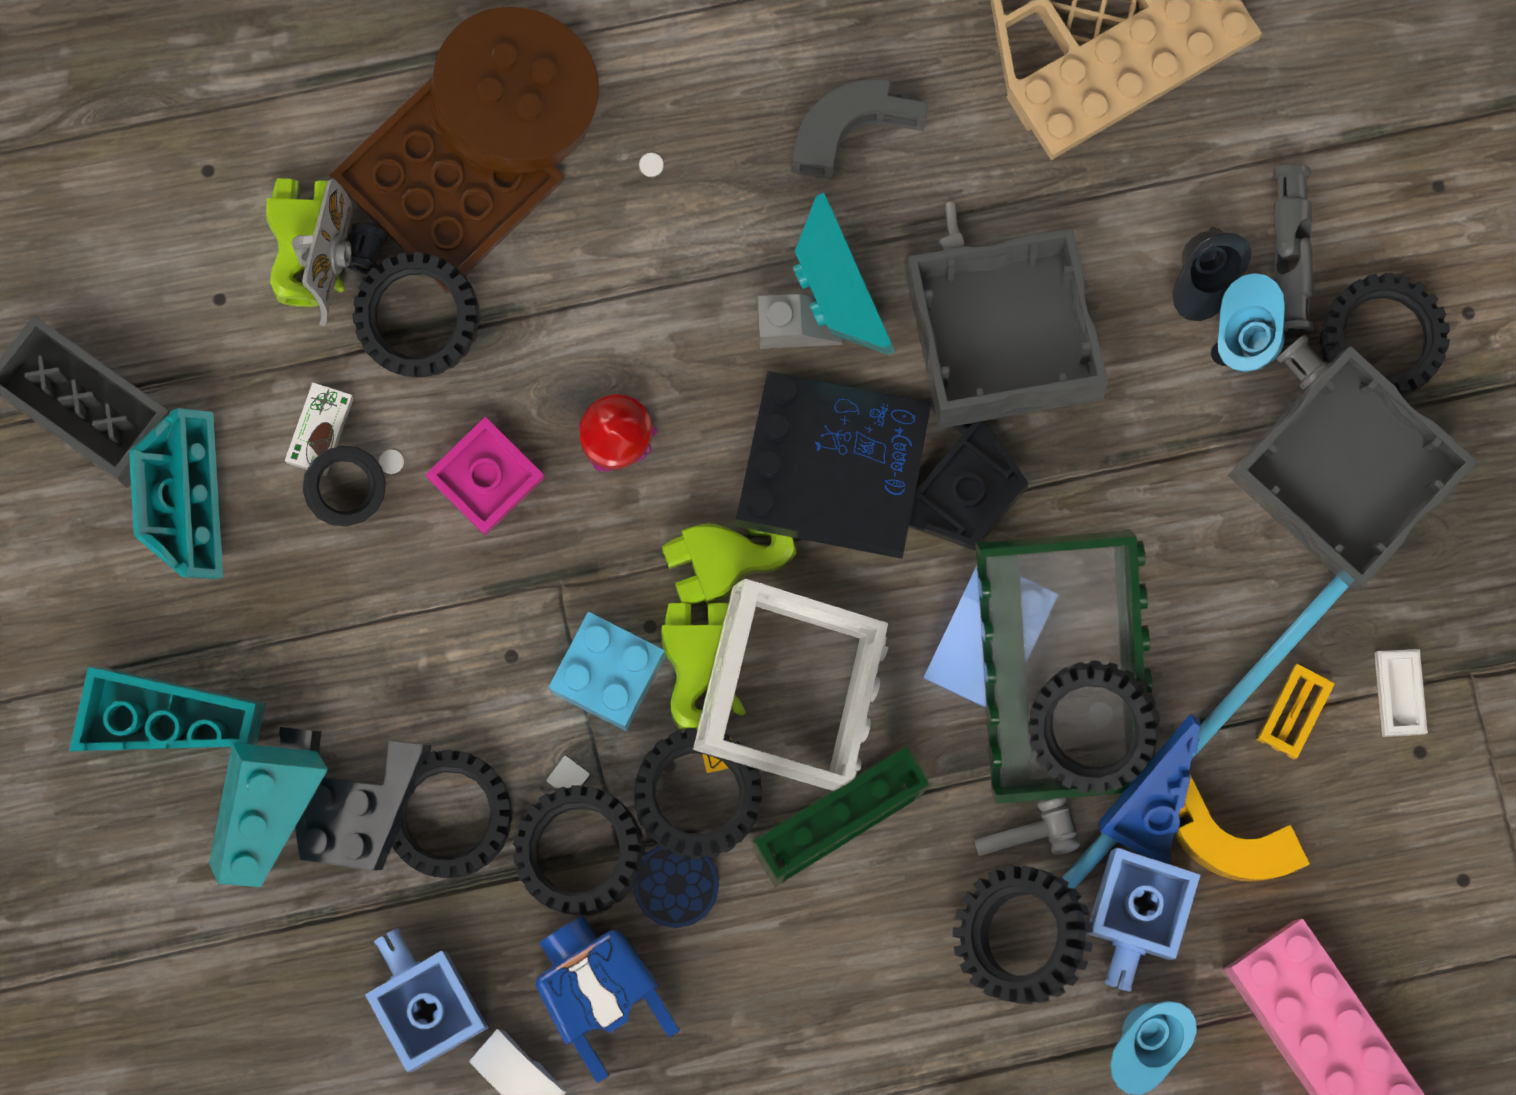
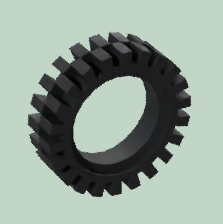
[953,865,1093,1004]

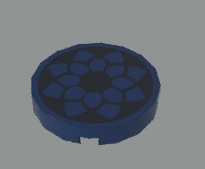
[634,846,719,929]

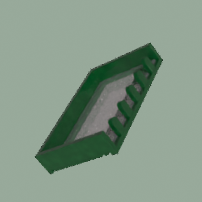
[975,529,1155,804]

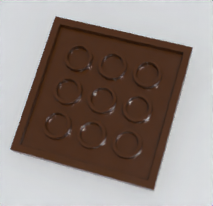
[329,77,565,294]

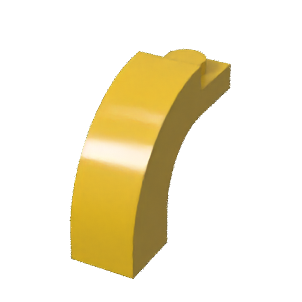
[1174,775,1310,882]

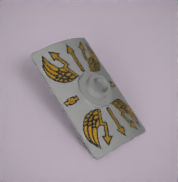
[292,179,353,327]

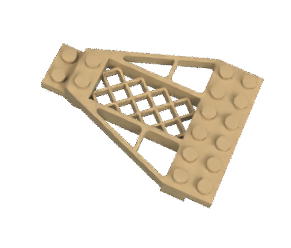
[990,0,1262,160]

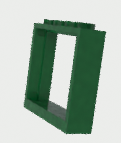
[752,746,930,887]

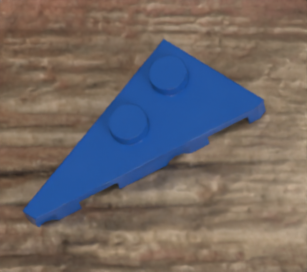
[1098,713,1201,865]

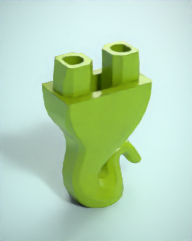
[266,178,345,307]
[662,523,797,606]
[662,603,746,731]

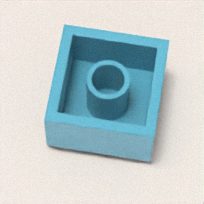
[548,612,666,732]

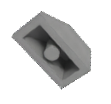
[757,294,843,349]

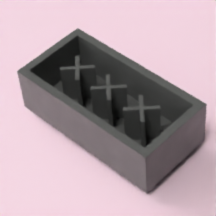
[0,315,170,488]

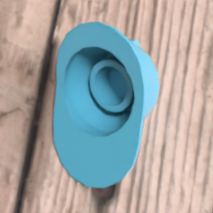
[1218,273,1285,372]
[1110,1001,1197,1095]

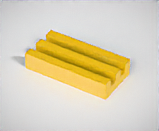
[1256,664,1335,760]

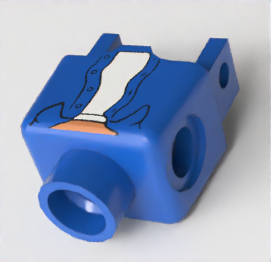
[535,916,681,1083]

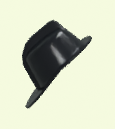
[1173,227,1251,321]

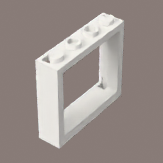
[693,579,889,791]

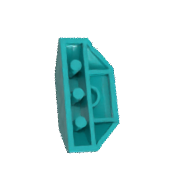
[793,193,896,355]
[129,408,223,579]

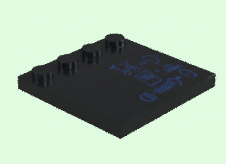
[735,371,931,559]

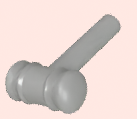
[974,798,1080,856]

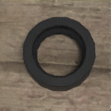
[302,445,386,527]

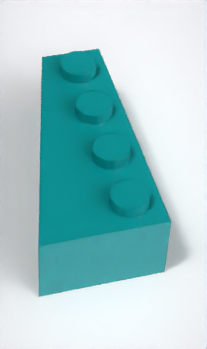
[69,667,266,751]

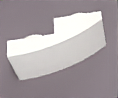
[469,1029,566,1095]

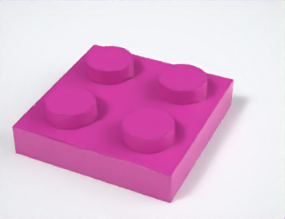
[425,417,545,536]

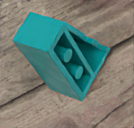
[209,743,328,887]

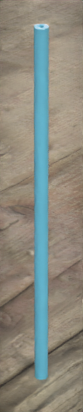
[1062,576,1349,889]

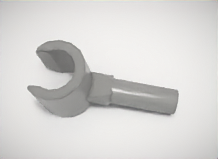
[938,202,964,251]

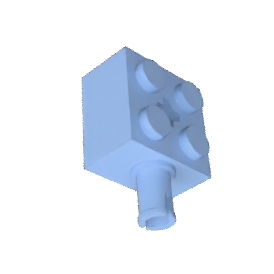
[1086,848,1200,992]
[365,928,489,1072]

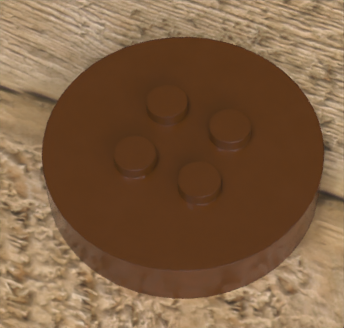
[430,7,599,173]

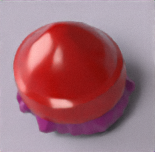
[579,394,657,472]

